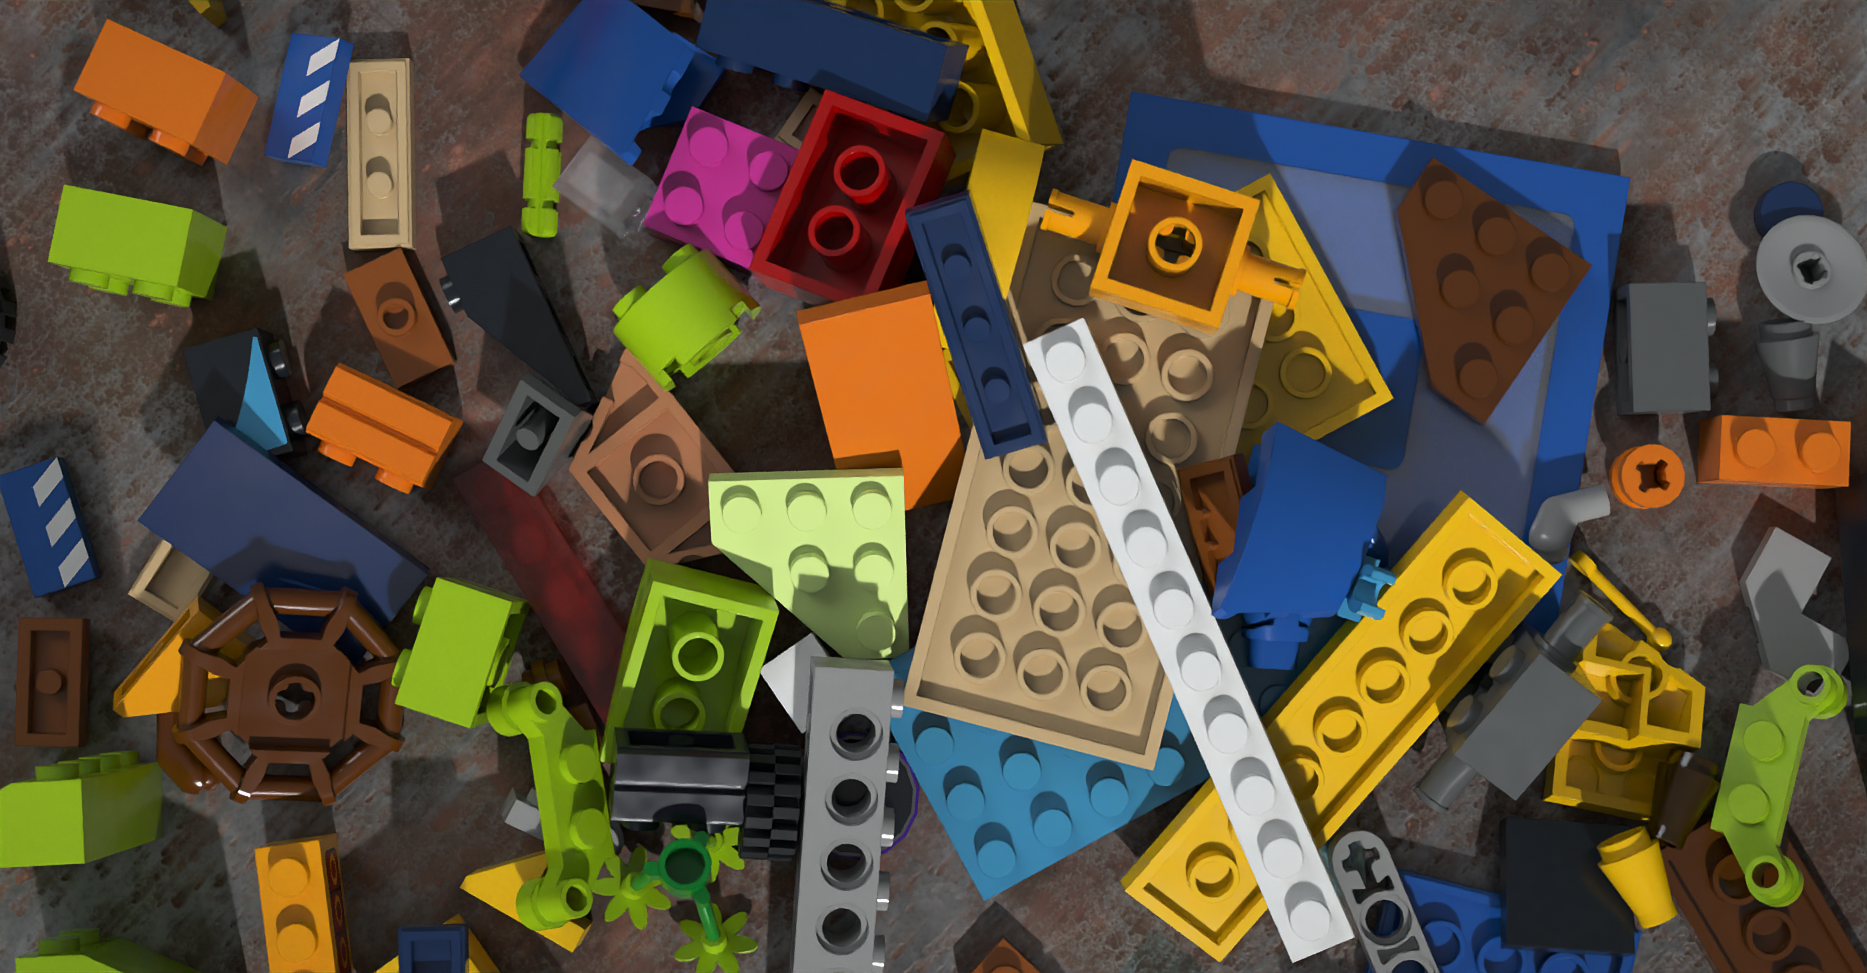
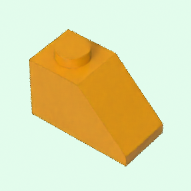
[113,595,257,718]

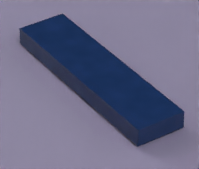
[905,189,1048,460]

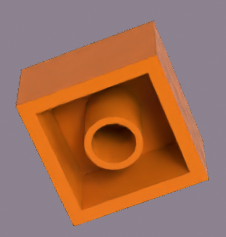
[73,19,259,167]

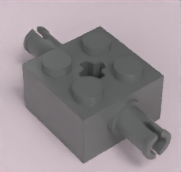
[1412,590,1614,815]

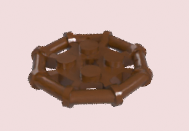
[171,582,405,807]

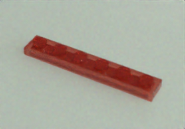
[452,461,626,726]

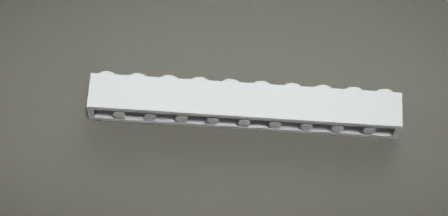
[1022,318,1355,963]

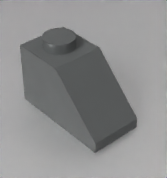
[482,372,593,497]

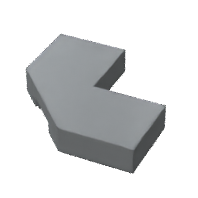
[1739,527,1849,696]

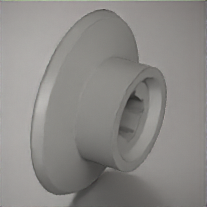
[1756,215,1867,324]

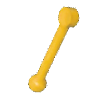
[1569,550,1672,653]

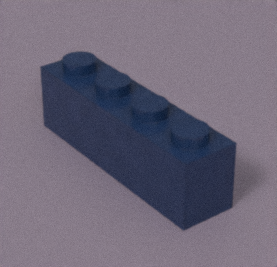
[695,0,969,125]

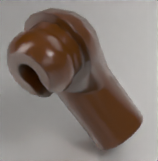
[156,711,221,795]

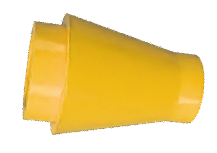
[1597,826,1678,929]

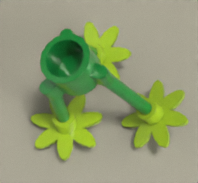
[592,824,758,973]

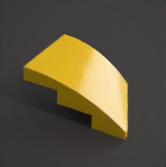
[1543,622,1706,823]

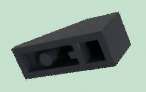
[439,226,599,410]

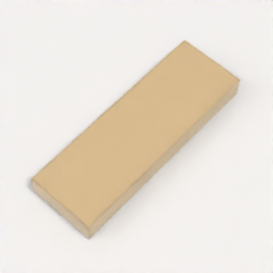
[346,58,416,251]

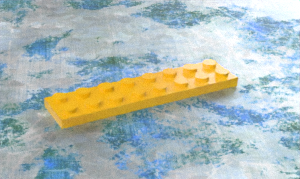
[1120,490,1562,962]

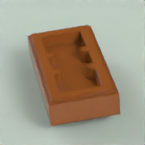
[343,247,458,390]
[1177,453,1252,597]

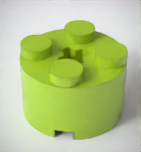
[612,243,762,392]

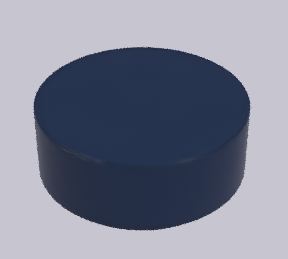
[1754,182,1824,238]

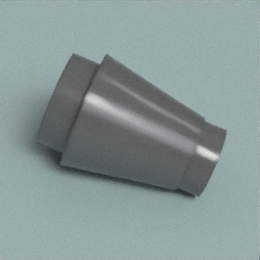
[1754,317,1820,412]

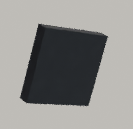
[1500,817,1635,957]

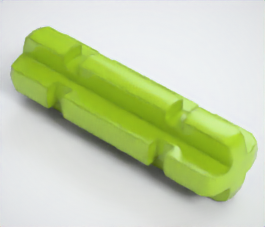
[521,112,563,238]

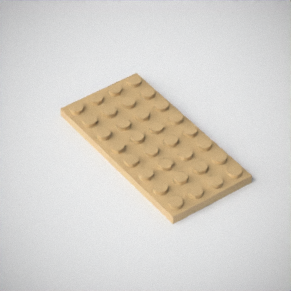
[904,202,1279,771]

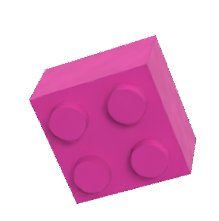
[643,106,799,279]

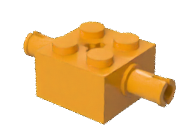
[1040,159,1307,335]

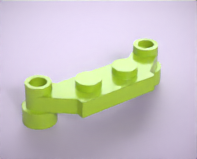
[1710,664,1848,907]
[486,681,615,931]

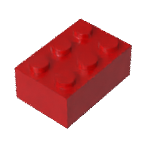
[749,89,956,306]

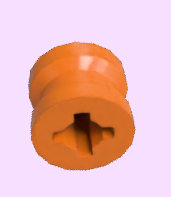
[1608,444,1685,509]

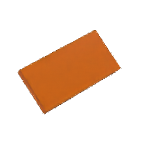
[796,280,965,511]

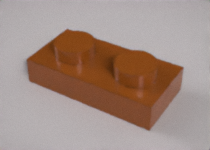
[14,617,91,747]

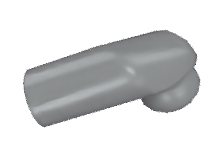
[1528,484,1610,565]

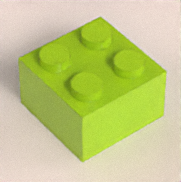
[48,184,227,308]
[392,577,532,728]

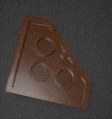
[1393,157,1592,425]

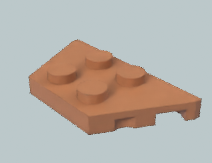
[569,348,736,565]

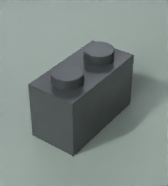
[1613,282,1719,416]

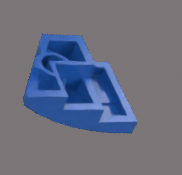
[519,0,695,166]
[1211,421,1387,619]

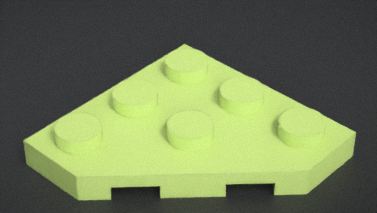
[708,468,909,659]

